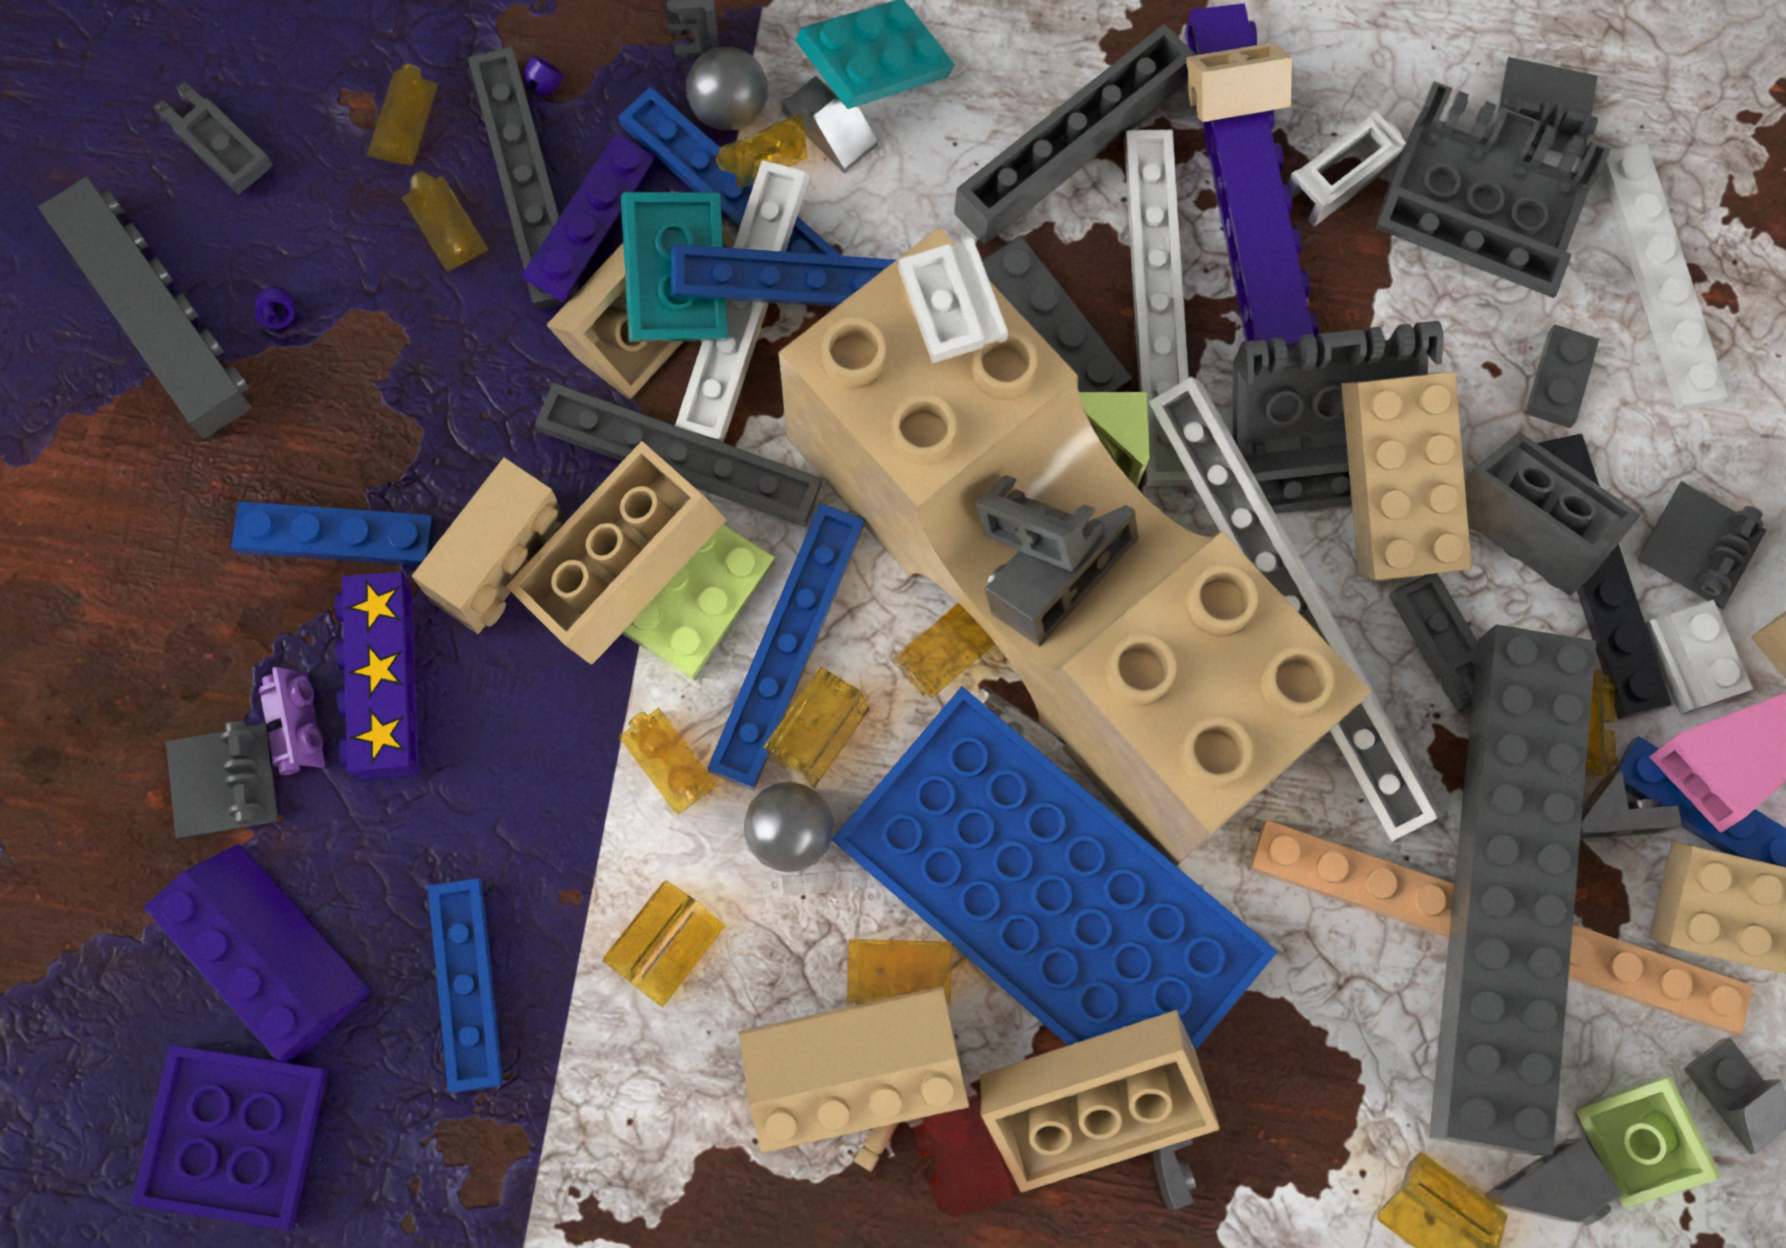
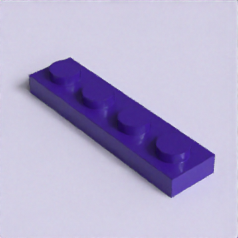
[523,133,656,303]

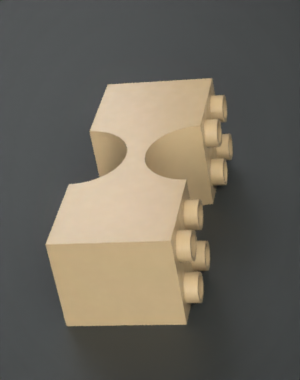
[779,227,1372,866]

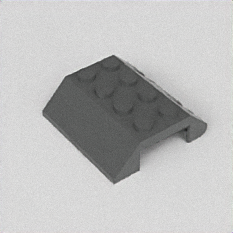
[1375,81,1610,298]
[1232,320,1443,514]

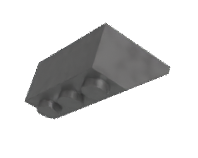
[1465,432,1641,596]

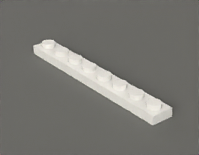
[1124,130,1193,486]

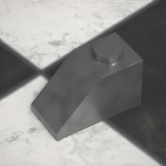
[1484,1138,1622,1226]

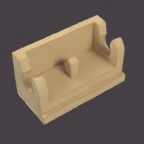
[1186,42,1292,122]

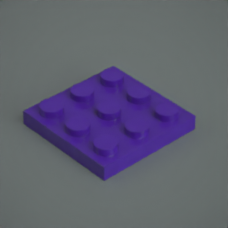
[131,1044,328,1230]

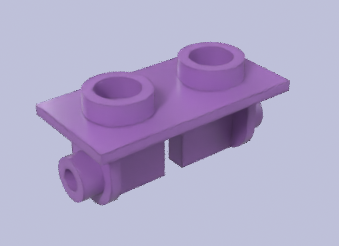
[258,667,325,775]

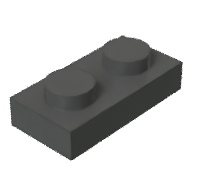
[1525,324,1599,429]

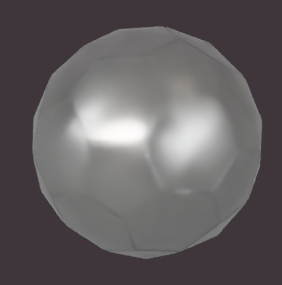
[686,47,768,131]
[744,781,834,872]

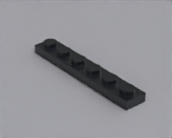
[1537,433,1672,720]

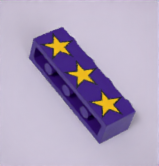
[335,571,419,781]

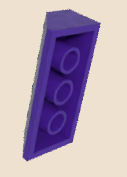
[143,844,372,1063]

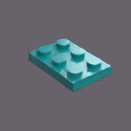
[795,0,955,110]
[621,192,728,342]

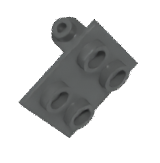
[1497,57,1598,157]
[1637,481,1766,609]
[166,721,278,840]

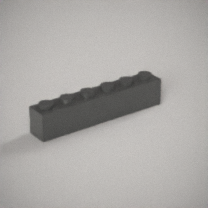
[954,23,1196,246]
[38,176,252,440]

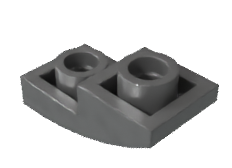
[1153,1139,1196,1210]

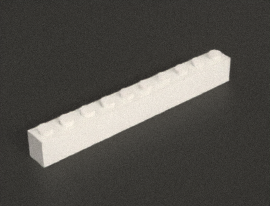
[1149,377,1442,842]

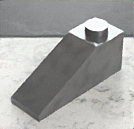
[985,505,1139,647]

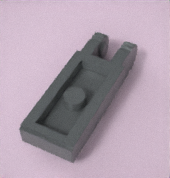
[153,81,273,195]
[1389,573,1478,712]

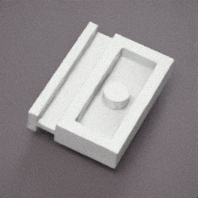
[898,237,1008,363]
[1645,600,1753,715]

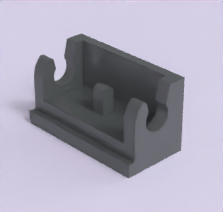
[664,0,719,58]
[976,475,1104,572]

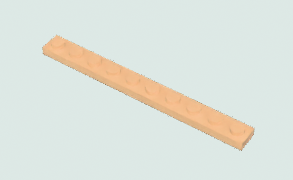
[1249,820,1753,1036]

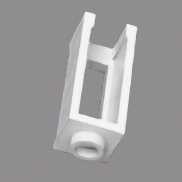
[1287,110,1406,227]

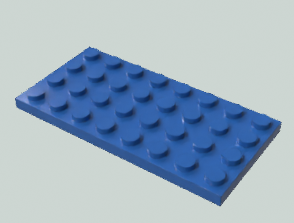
[832,686,1278,1051]

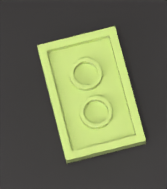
[621,525,776,680]

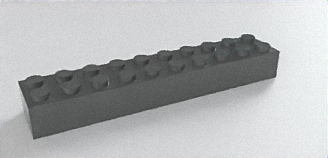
[1429,624,1597,1156]

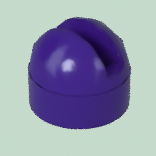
[523,55,565,96]
[255,286,295,329]

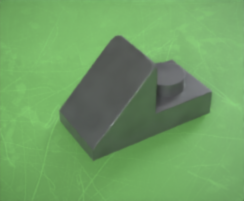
[782,76,878,173]
[1580,770,1682,840]
[1683,1037,1786,1154]

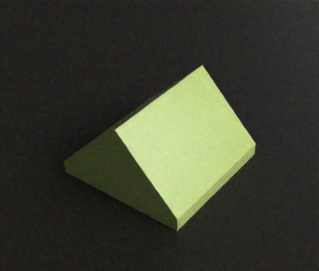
[1079,392,1150,488]
[1575,1076,1721,1208]

